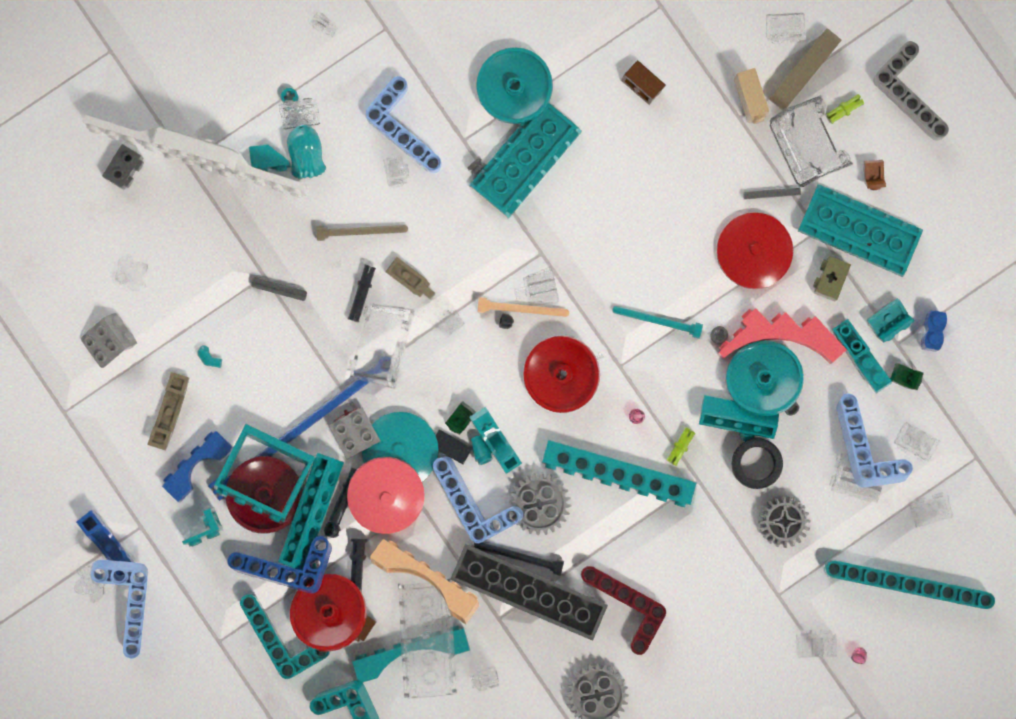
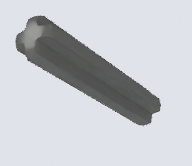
[251,277,307,301]

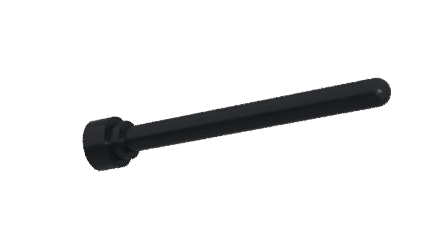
[473,542,565,576]

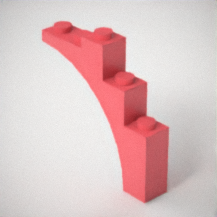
[718,308,847,364]

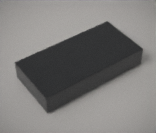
[436,429,473,465]

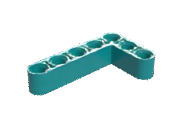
[240,594,331,679]
[309,680,380,719]

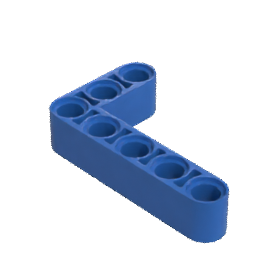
[227,536,332,593]

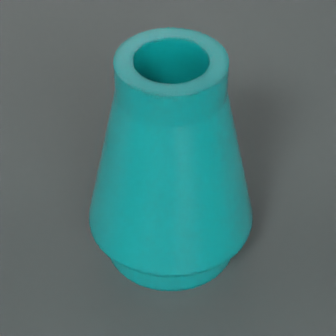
[470,435,493,465]

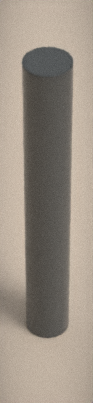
[743,187,801,200]

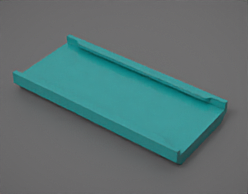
[469,103,582,219]
[797,184,923,277]

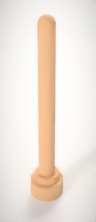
[477,297,570,317]

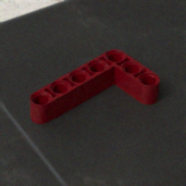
[581,566,666,655]

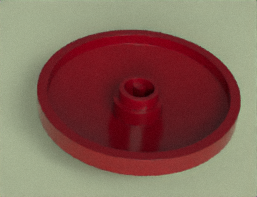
[225,456,303,534]

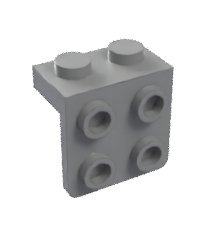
[81,313,138,368]

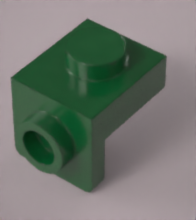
[890,363,924,390]
[445,401,476,435]

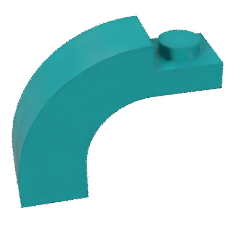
[469,407,522,474]

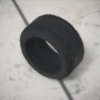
[731,438,783,489]

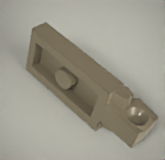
[385,257,435,300]

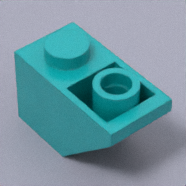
[249,144,291,172]

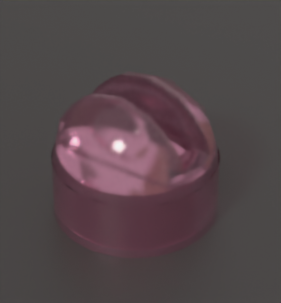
[629,409,645,424]
[851,647,867,664]

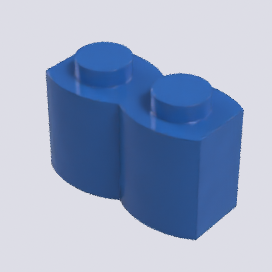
[921,310,947,352]

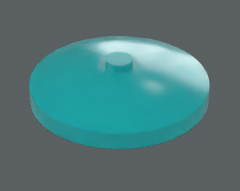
[476,47,553,124]
[726,341,804,416]
[362,412,439,482]

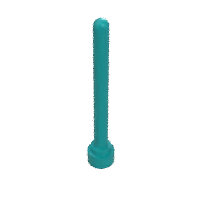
[612,306,703,339]

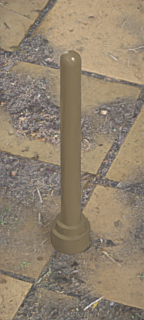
[316,225,408,241]

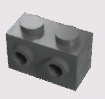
[102,144,144,190]

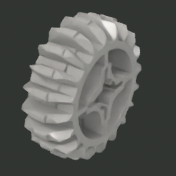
[758,496,811,548]

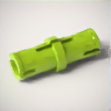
[826,94,864,124]
[666,427,696,466]

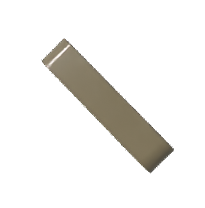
[769,28,842,111]

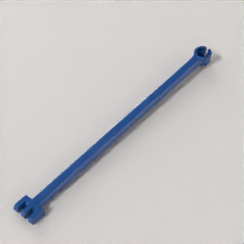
[208,357,394,501]

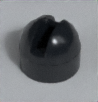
[499,313,514,329]
[324,522,341,538]

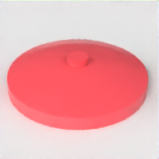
[347,457,425,534]

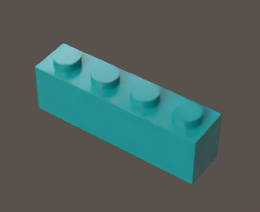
[699,395,779,439]

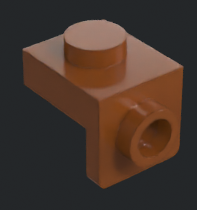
[864,159,886,190]

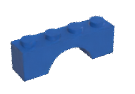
[162,431,233,503]
[76,510,140,576]

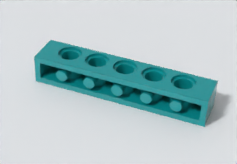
[278,453,344,571]

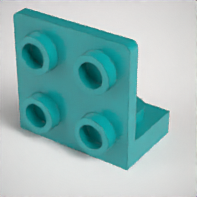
[182,508,223,547]

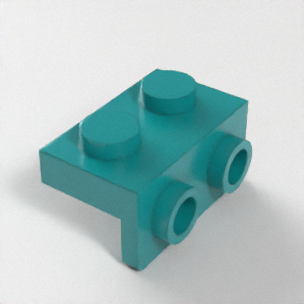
[866,298,915,343]

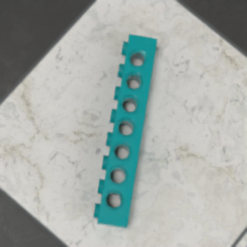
[542,440,697,508]

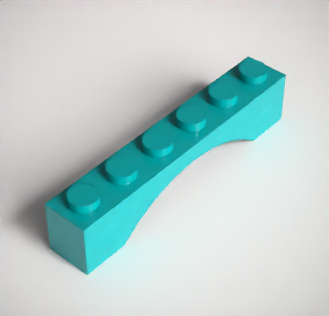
[352,625,470,683]

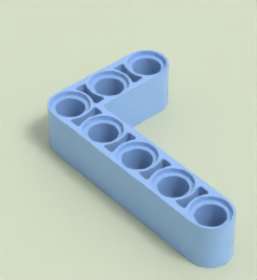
[365,76,442,174]
[836,393,913,487]
[433,456,523,543]
[91,560,148,659]

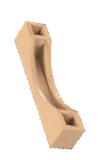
[370,539,479,625]

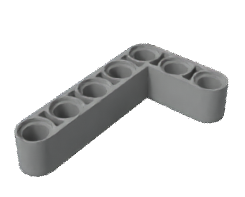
[874,41,949,141]

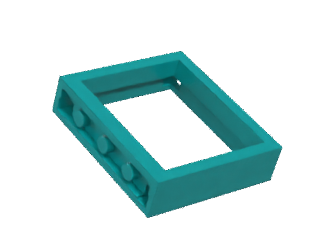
[214,424,315,523]

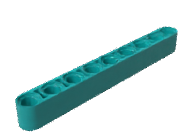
[824,561,995,609]

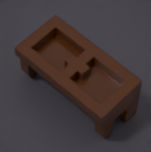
[621,60,666,105]

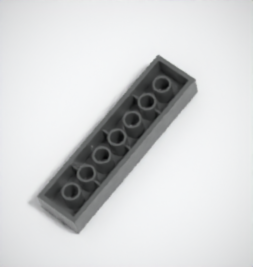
[450,544,608,641]

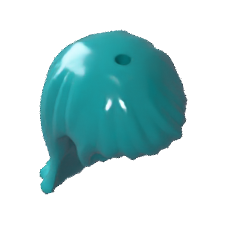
[287,125,326,179]

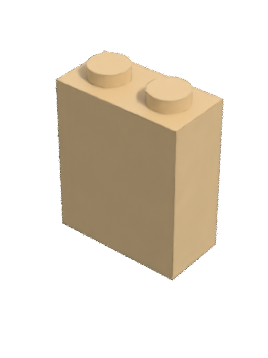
[734,68,769,124]

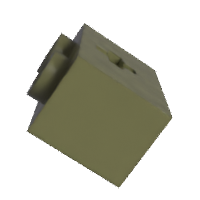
[813,256,851,302]

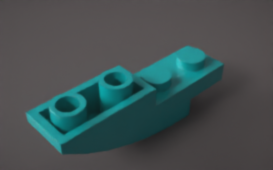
[832,319,892,394]

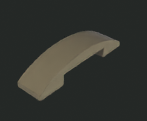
[147,372,190,451]

